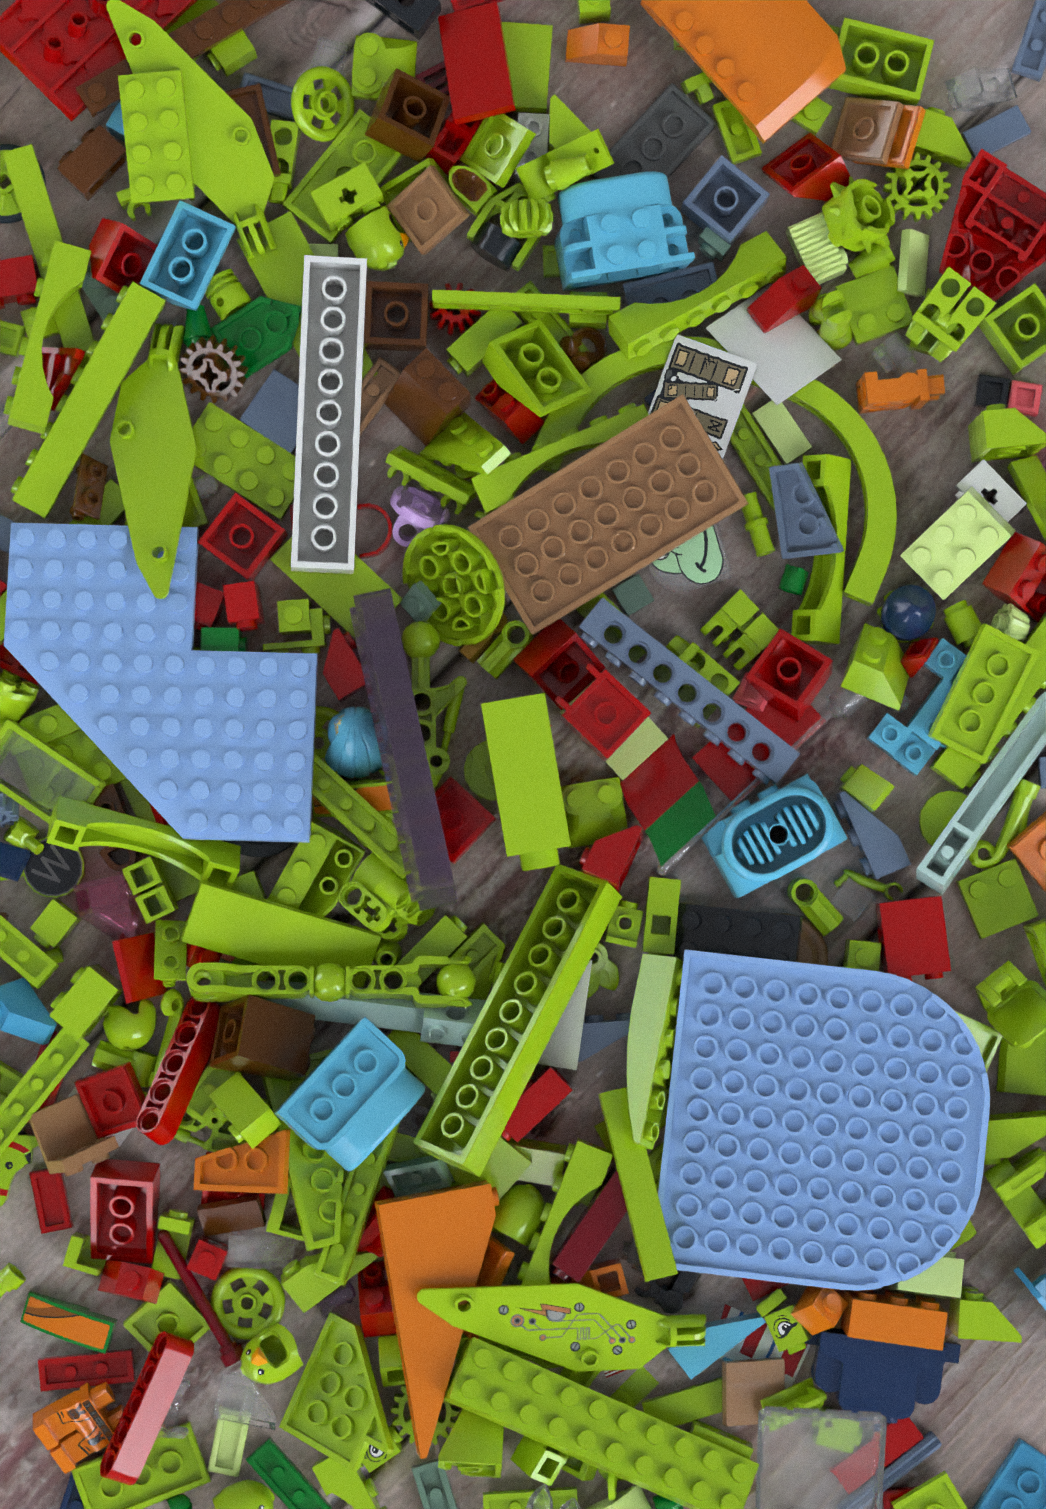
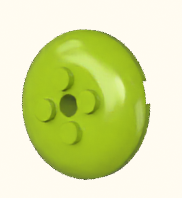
[402,524,505,646]

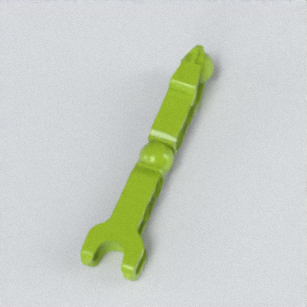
[186,956,476,1008]

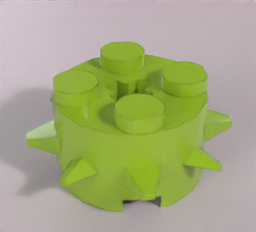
[822,177,895,254]

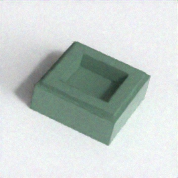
[612,574,654,617]

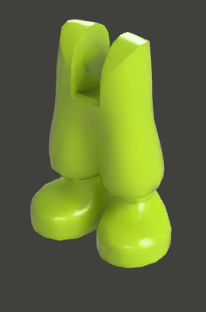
[808,290,853,350]

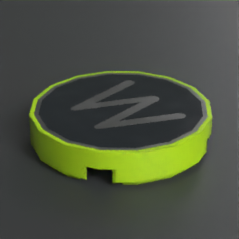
[23,837,85,898]

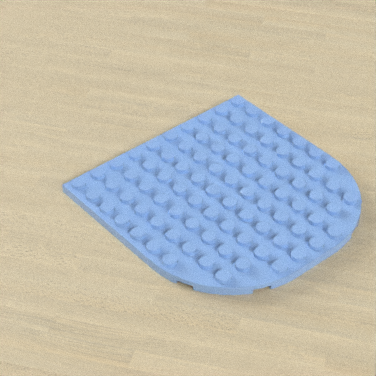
[658,949,990,1291]

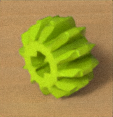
[500,198,553,239]

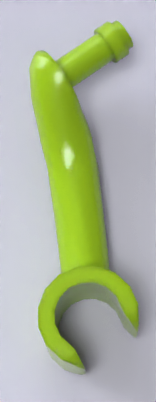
[834,869,903,901]

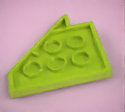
[279,1312,394,1471]

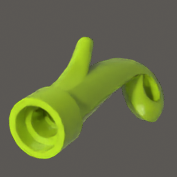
[969,779,1041,869]
[148,989,185,1086]

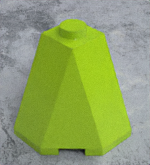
[438,1409,504,1478]

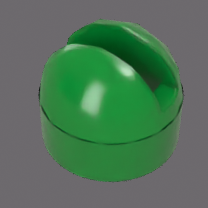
[167,1494,193,1509]

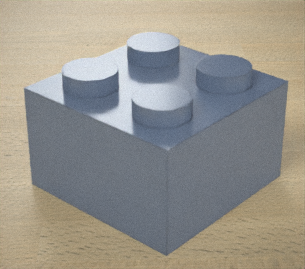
[680,155,770,246]

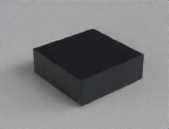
[973,374,1010,408]

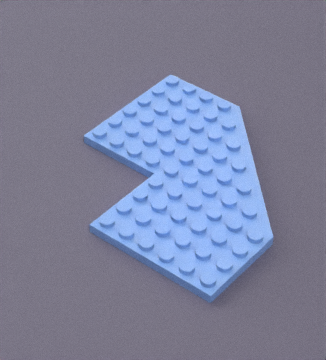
[4,523,318,843]

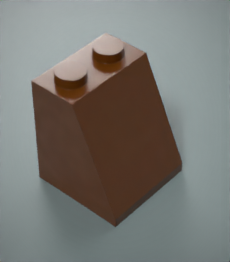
[385,348,471,446]
[209,995,316,1081]

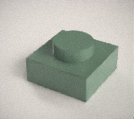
[697,227,731,262]
[400,580,441,622]

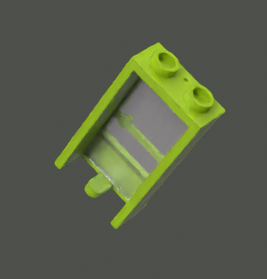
[0,719,107,824]

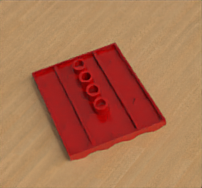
[0,0,198,122]

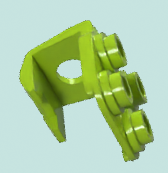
[975,960,1046,1048]

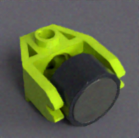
[467,182,541,272]

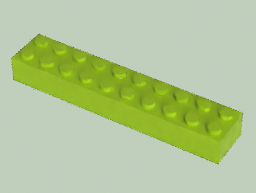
[413,865,622,1177]
[444,1337,759,1509]

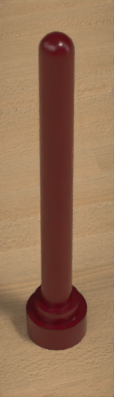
[157,1230,244,1368]

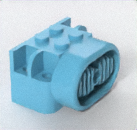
[554,171,695,291]
[699,774,848,898]
[274,1017,425,1171]

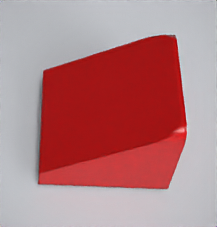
[900,637,939,678]

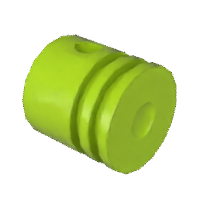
[205,269,252,321]

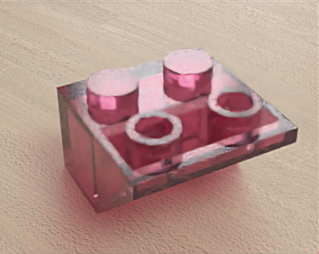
[73,874,138,941]

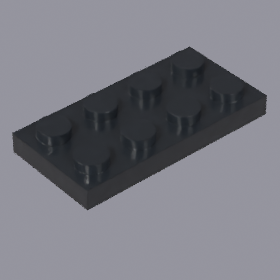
[673,903,803,962]

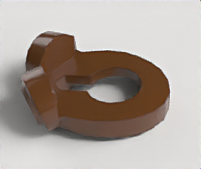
[559,327,607,373]

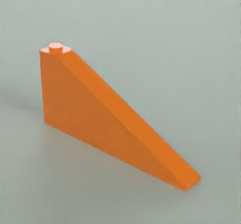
[374,1180,499,1459]

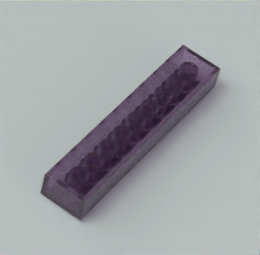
[349,588,458,911]

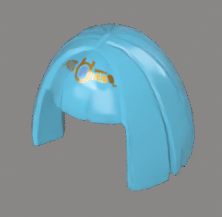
[325,706,390,778]

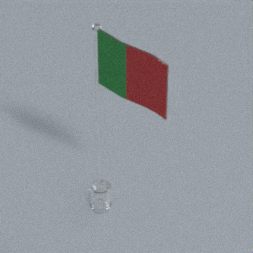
[620,682,869,875]

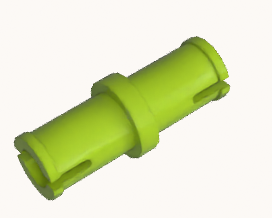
[741,492,776,557]

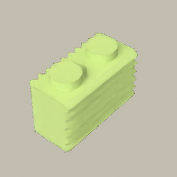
[785,212,849,285]

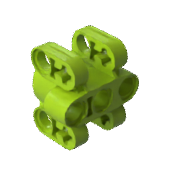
[338,851,449,943]
[983,1147,1046,1249]

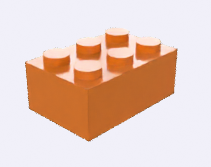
[841,1289,948,1351]

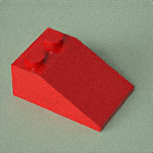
[90,1159,160,1264]

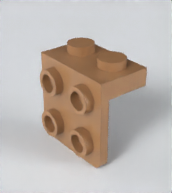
[29,1093,119,1177]

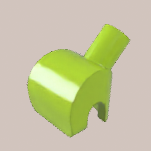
[3,816,44,855]

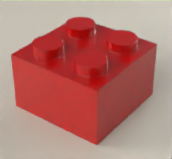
[198,492,288,581]

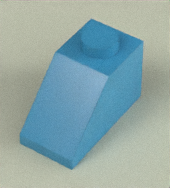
[0,978,57,1045]

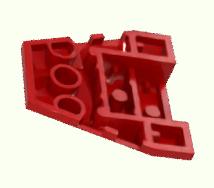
[939,148,1046,302]

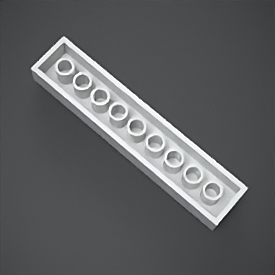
[291,255,367,574]

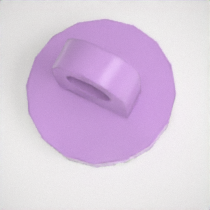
[390,486,450,547]

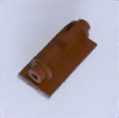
[69,454,108,521]

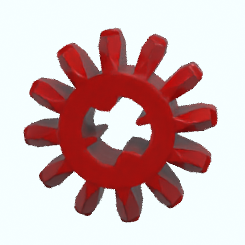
[429,283,481,336]

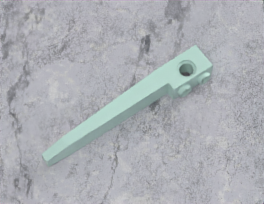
[916,691,1046,895]
[257,980,486,1047]

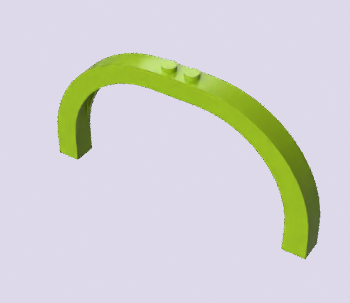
[532,336,897,607]

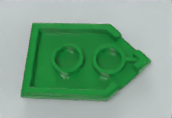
[211,296,302,379]

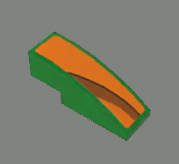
[20,1291,118,1354]

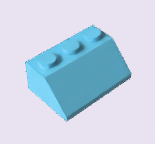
[140,200,236,311]

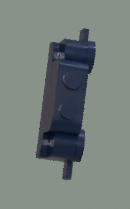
[805,1328,961,1423]

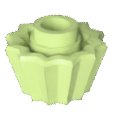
[991,603,1030,642]

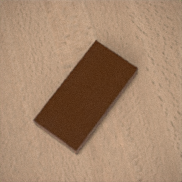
[197,1194,267,1237]

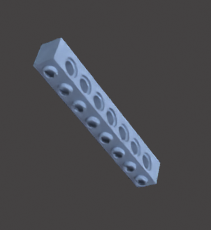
[578,597,800,785]

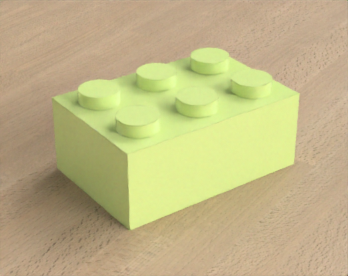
[900,486,1016,600]

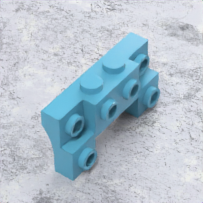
[866,638,966,776]

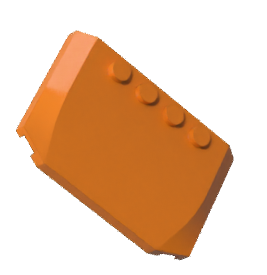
[640,0,846,144]

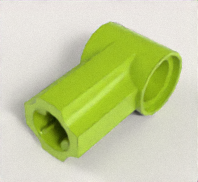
[477,620,534,679]
[787,877,844,936]
[92,1040,158,1087]

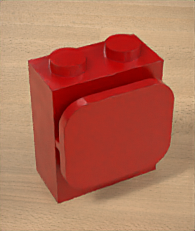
[875,896,951,981]
[501,1065,573,1143]

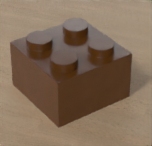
[365,68,450,163]
[364,281,429,352]

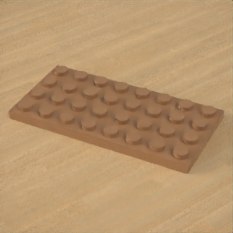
[468,394,749,635]

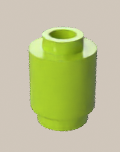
[943,600,982,648]

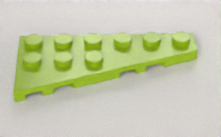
[262,1049,344,1251]

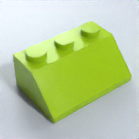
[968,404,1046,463]

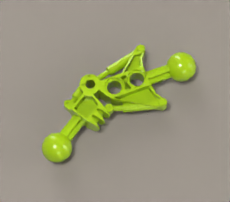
[357,621,467,849]

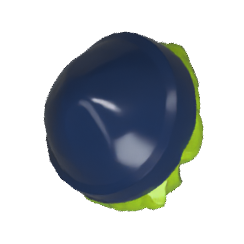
[877,585,936,643]

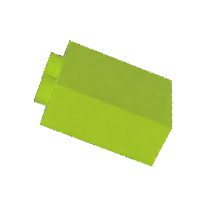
[481,693,571,871]

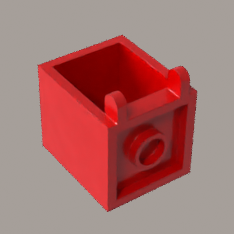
[555,663,651,762]

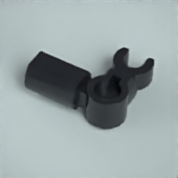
[634,1270,700,1314]

